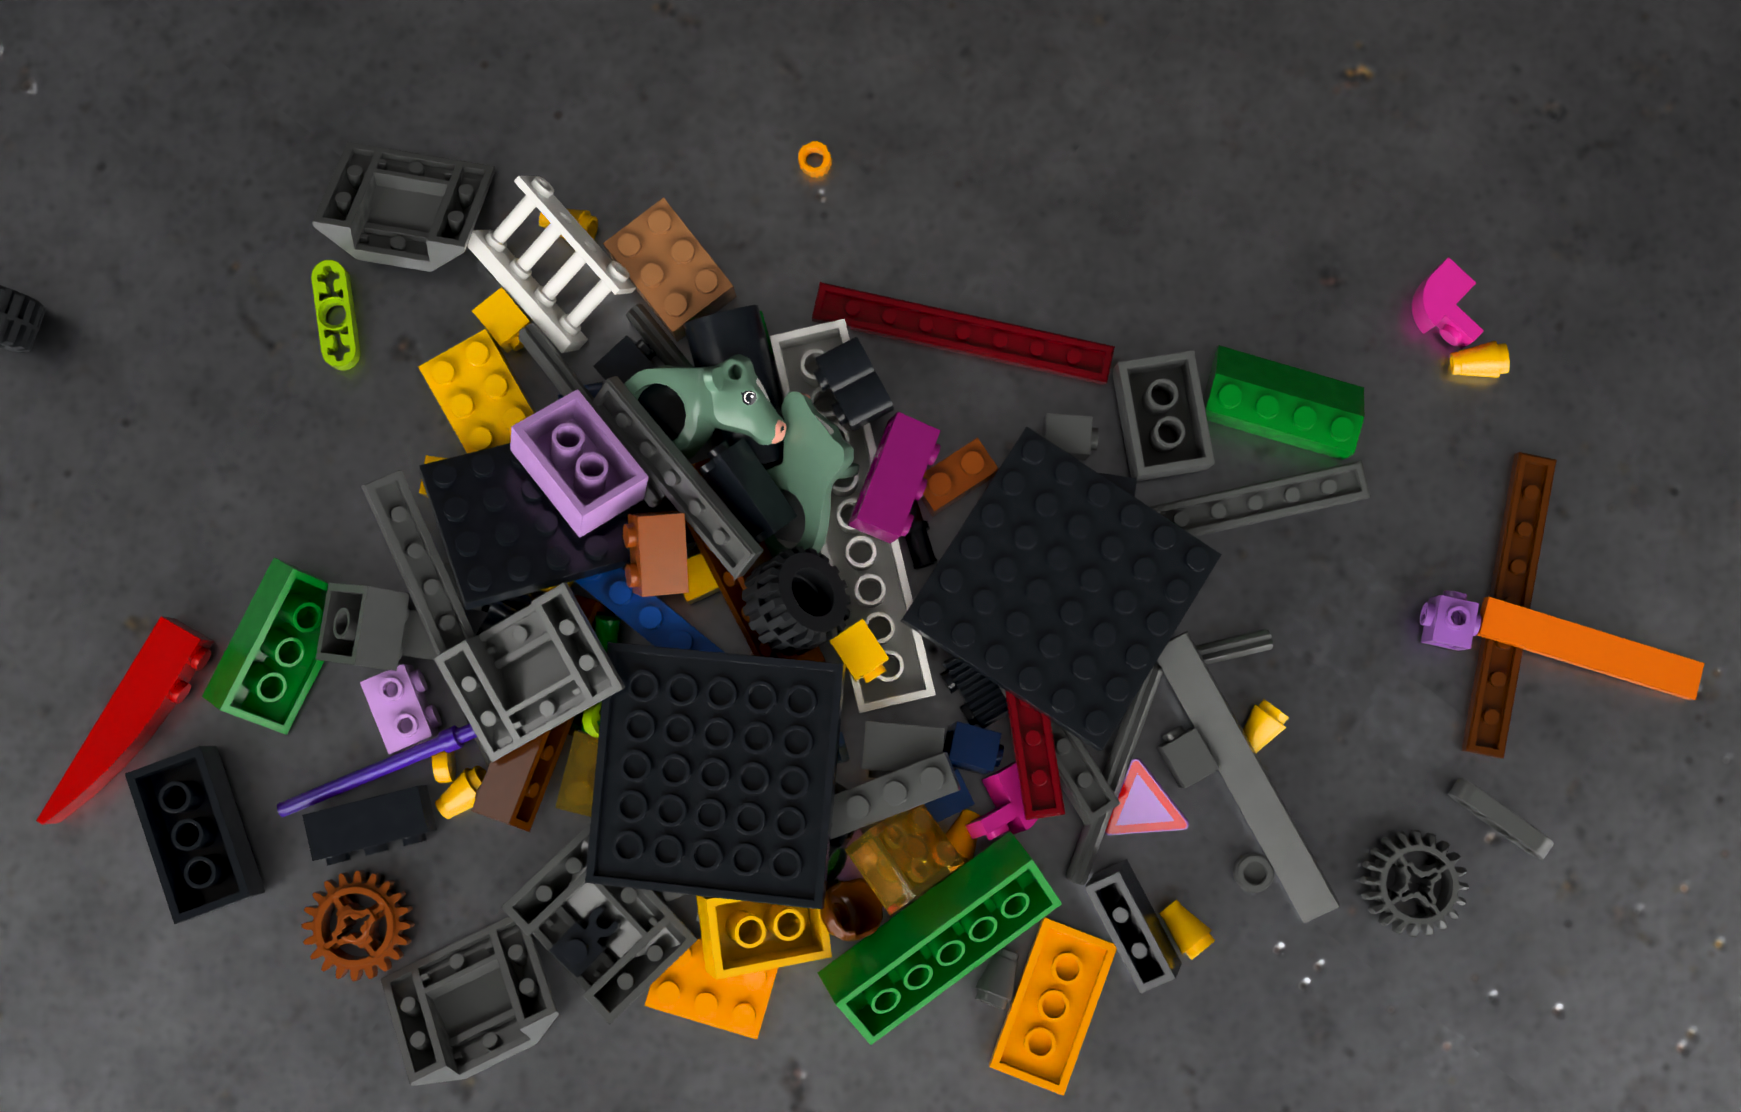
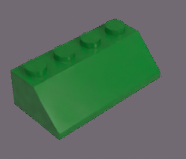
[1203,345,1365,460]
[202,557,329,735]

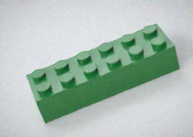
[817,831,1062,1045]

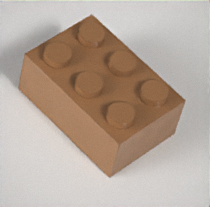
[603,197,737,342]

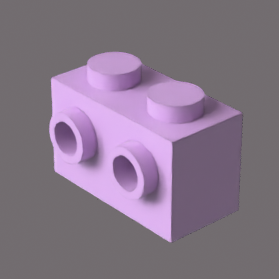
[360,664,442,755]

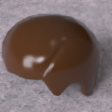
[820,878,883,942]

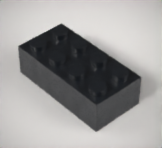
[125,746,265,924]

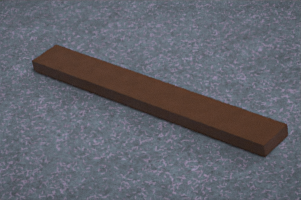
[1461,452,1557,759]

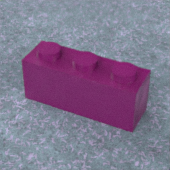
[848,412,941,544]

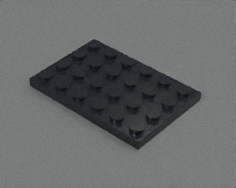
[419,443,696,610]

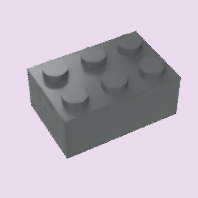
[1112,350,1215,481]

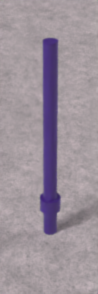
[276,723,477,817]

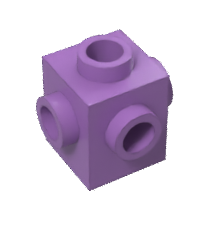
[1420,590,1481,651]

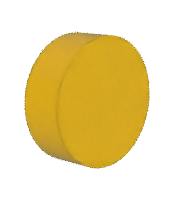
[432,751,456,783]

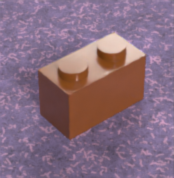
[920,437,999,517]
[623,511,689,597]

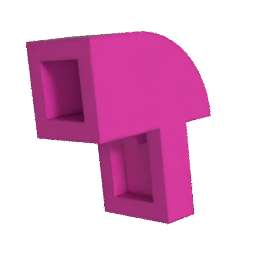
[1412,257,1484,349]
[965,761,1038,840]

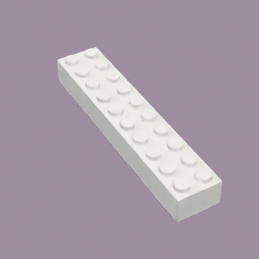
[770,318,936,714]

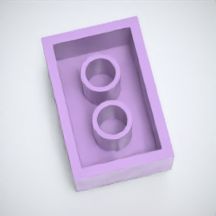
[510,389,648,538]

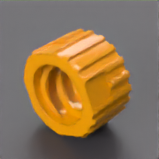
[798,141,832,178]

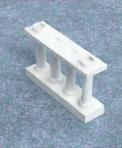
[467,176,636,353]

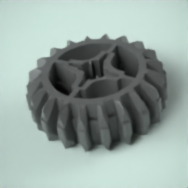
[1360,830,1470,937]

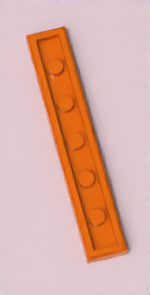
[1477,597,1705,700]

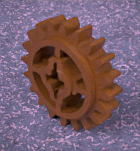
[301,870,415,981]

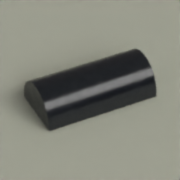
[683,305,784,464]

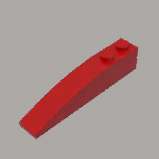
[36,616,214,825]

